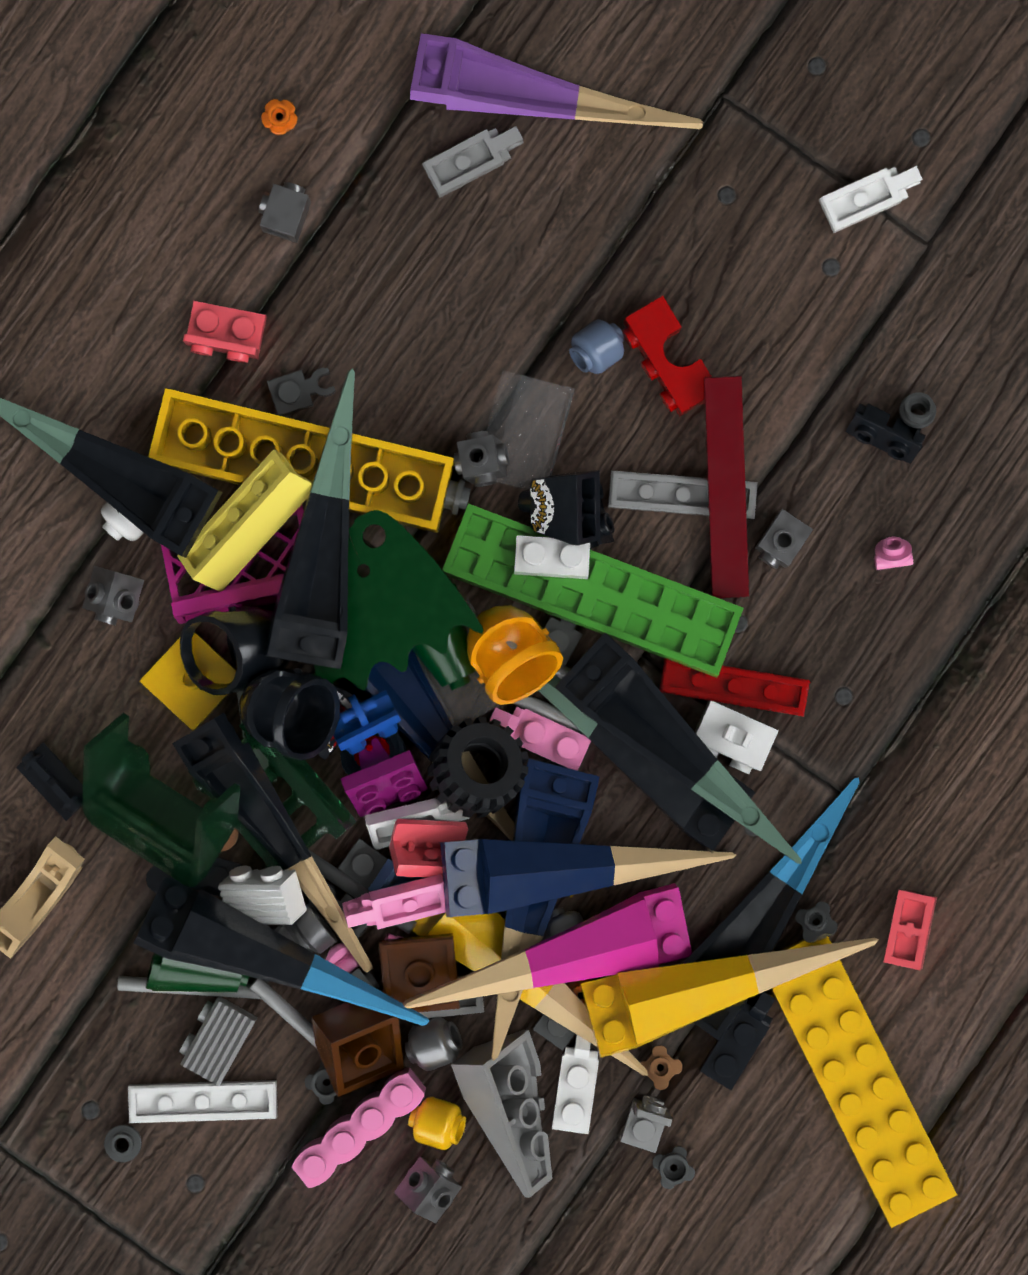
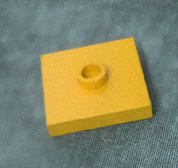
[139,632,237,731]

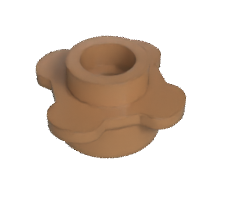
[640,1045,682,1090]

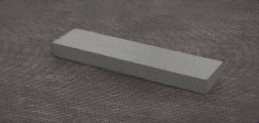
[608,471,758,519]

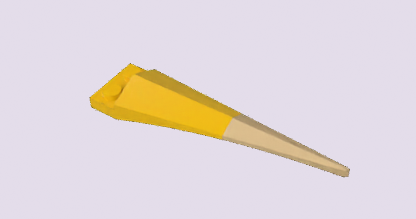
[412,877,648,1075]
[580,938,879,1058]

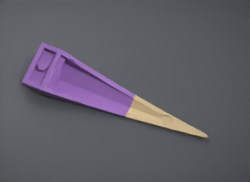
[410,33,703,129]

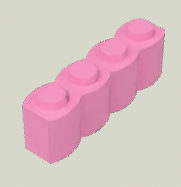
[292,1067,426,1188]

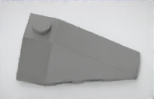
[451,1030,553,1198]

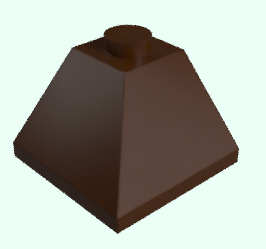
[312,1003,404,1097]

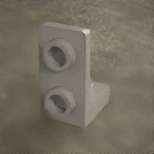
[620,1095,673,1153]

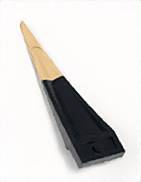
[172,713,373,973]

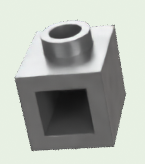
[259,182,311,243]
[755,509,813,569]

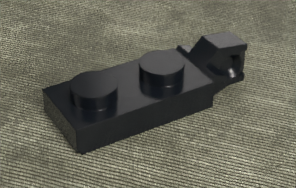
[699,991,775,1090]

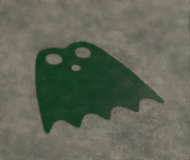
[314,510,484,690]

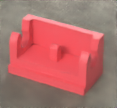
[884,890,937,971]

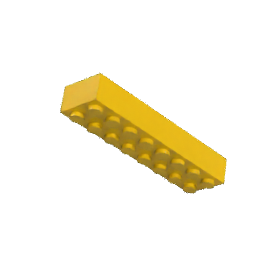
[148,388,454,533]

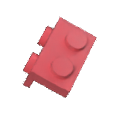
[389,819,468,878]

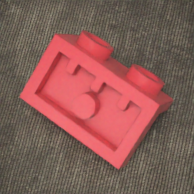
[183,301,267,363]

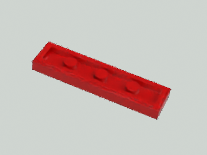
[659,658,810,717]

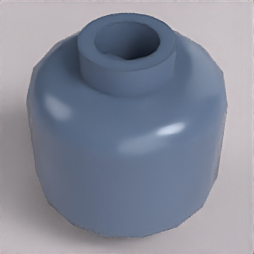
[569,319,625,374]

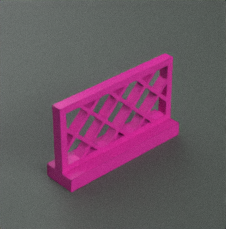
[161,505,304,624]

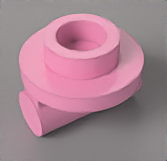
[874,536,913,570]
[326,943,360,973]

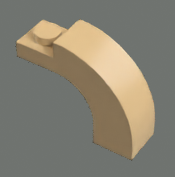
[0,836,85,959]

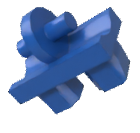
[333,690,401,755]

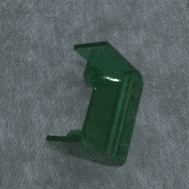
[83,712,240,887]

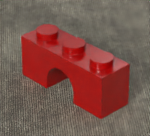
[622,296,712,417]

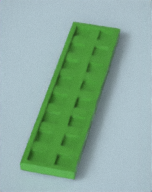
[442,503,744,678]

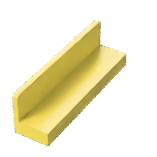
[177,449,313,592]

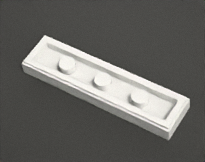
[128,1080,278,1123]

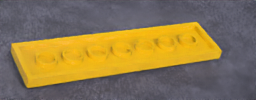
[771,936,957,1228]

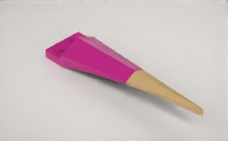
[403,883,692,1009]

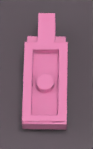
[490,706,591,771]
[342,874,446,929]

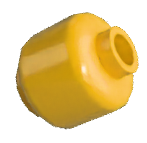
[408,1097,466,1150]

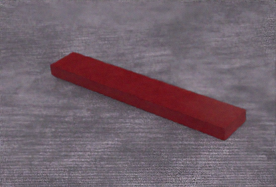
[704,375,749,598]

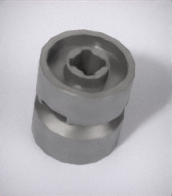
[274,903,337,954]

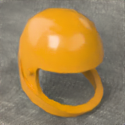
[467,605,564,705]

